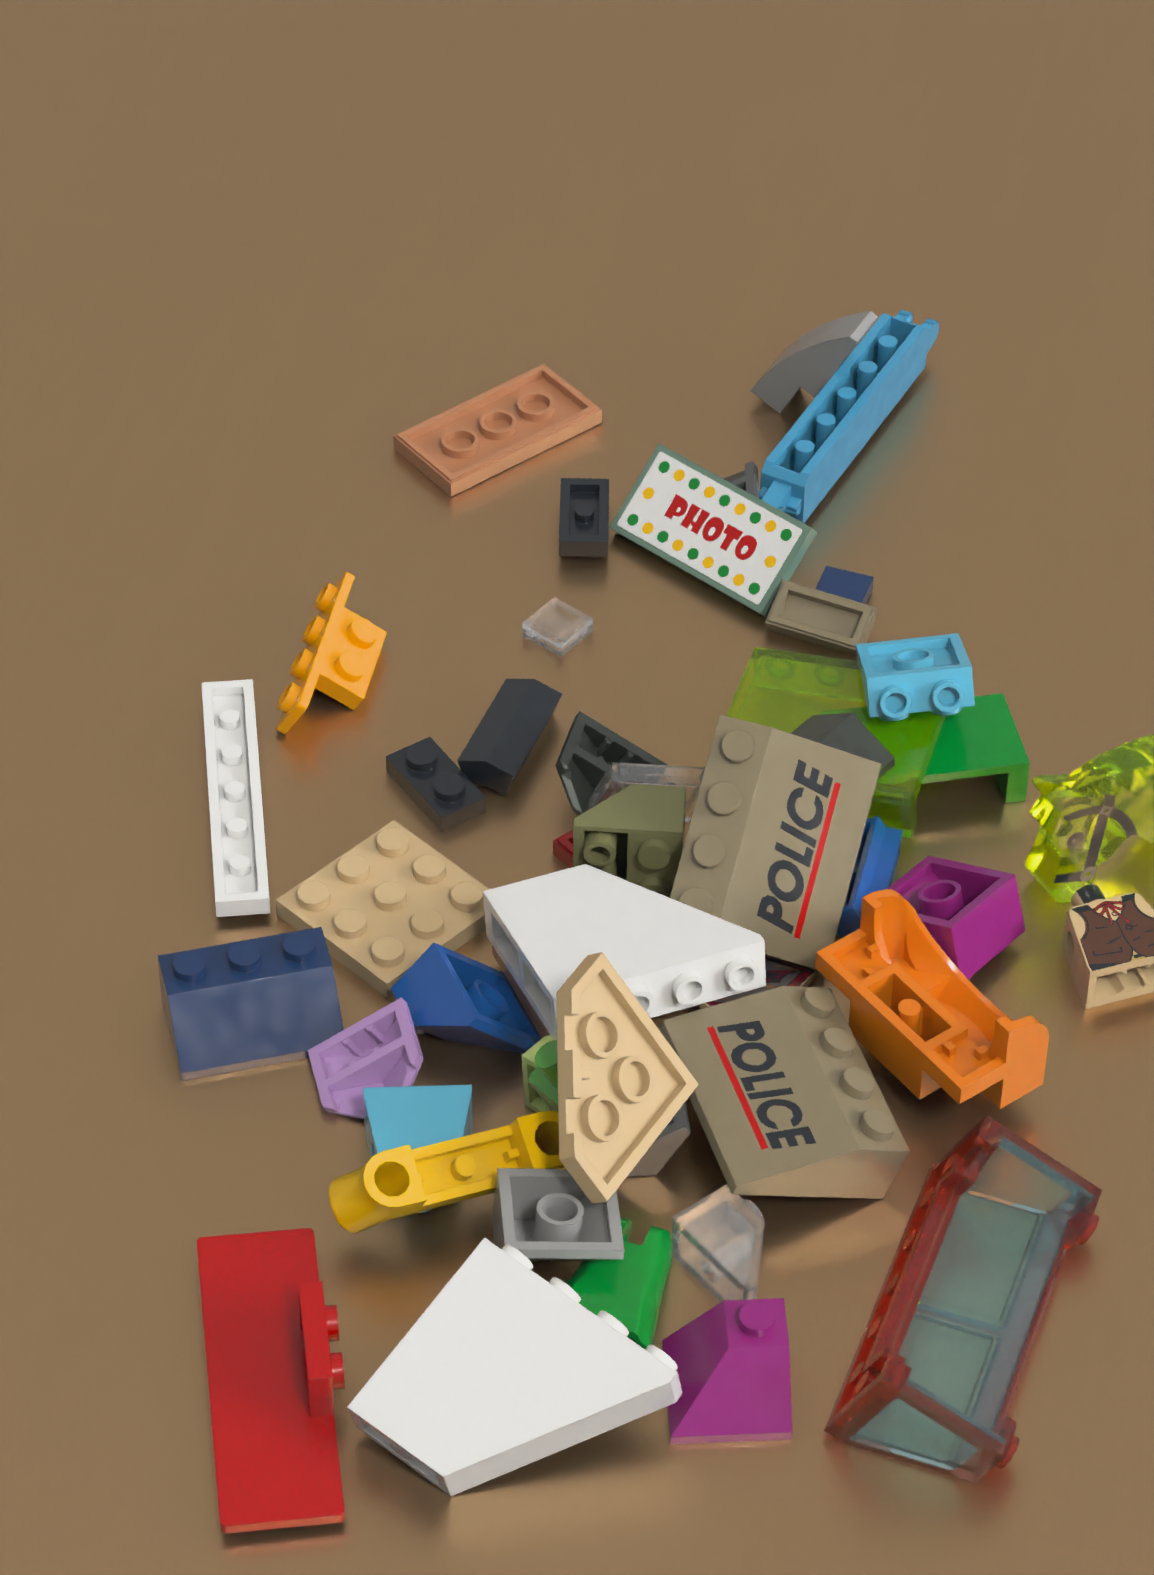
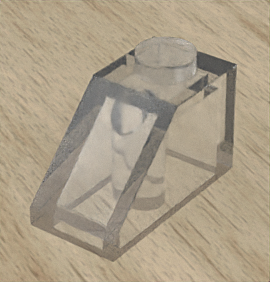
[672,1184,765,1302]

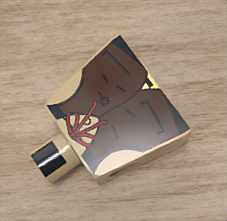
[1062,884,1154,1009]

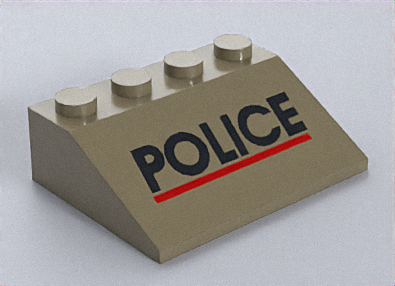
[670,714,882,972]
[659,986,910,1199]

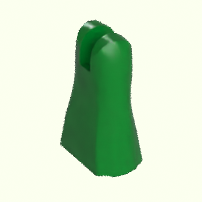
[566,1218,673,1349]

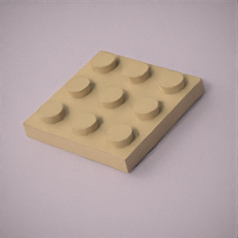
[276,820,489,999]

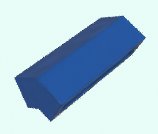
[837,816,903,938]

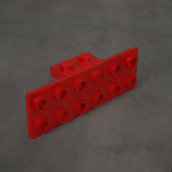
[197,1228,345,1534]

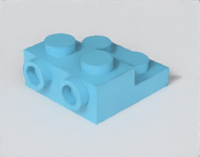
[856,633,975,721]

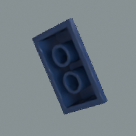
[158,927,344,1081]

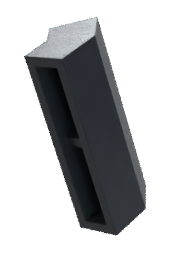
[457,679,562,796]

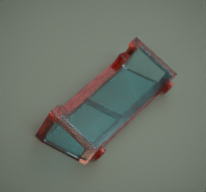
[824,1115,1102,1483]

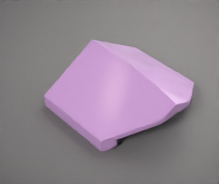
[307,997,424,1120]

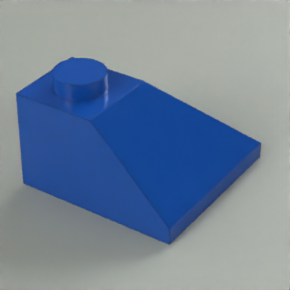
[391,942,541,1054]

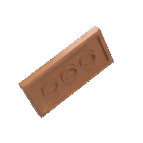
[393,364,602,497]

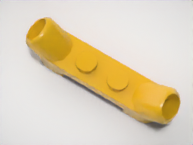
[328,1111,566,1234]

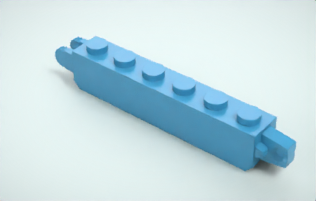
[759,310,940,523]

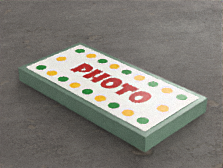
[609,444,818,618]

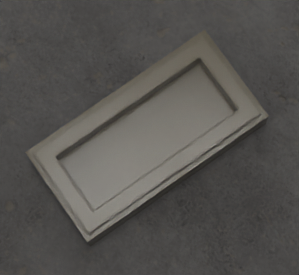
[765,580,878,657]

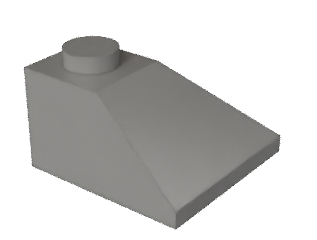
[492,1168,624,1261]

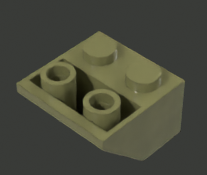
[573,784,686,898]

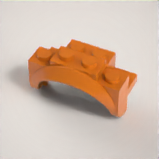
[815,889,1049,1109]

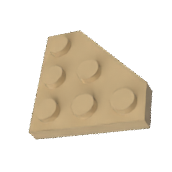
[556,952,699,1204]

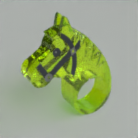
[1025,734,1154,903]

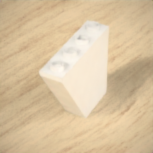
[483,864,766,1040]
[347,1238,683,1496]

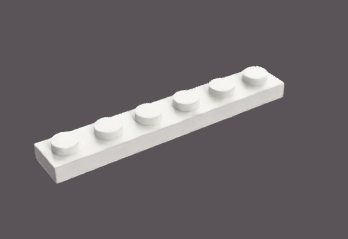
[201,679,270,917]

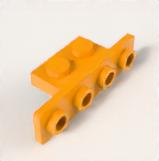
[276,571,387,735]

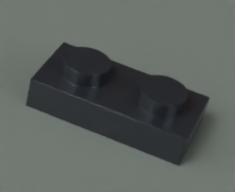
[559,478,609,558]
[386,737,486,832]

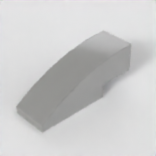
[750,311,878,414]

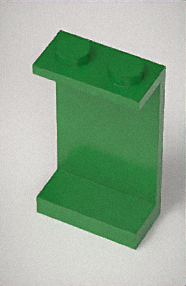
[838,693,1030,803]

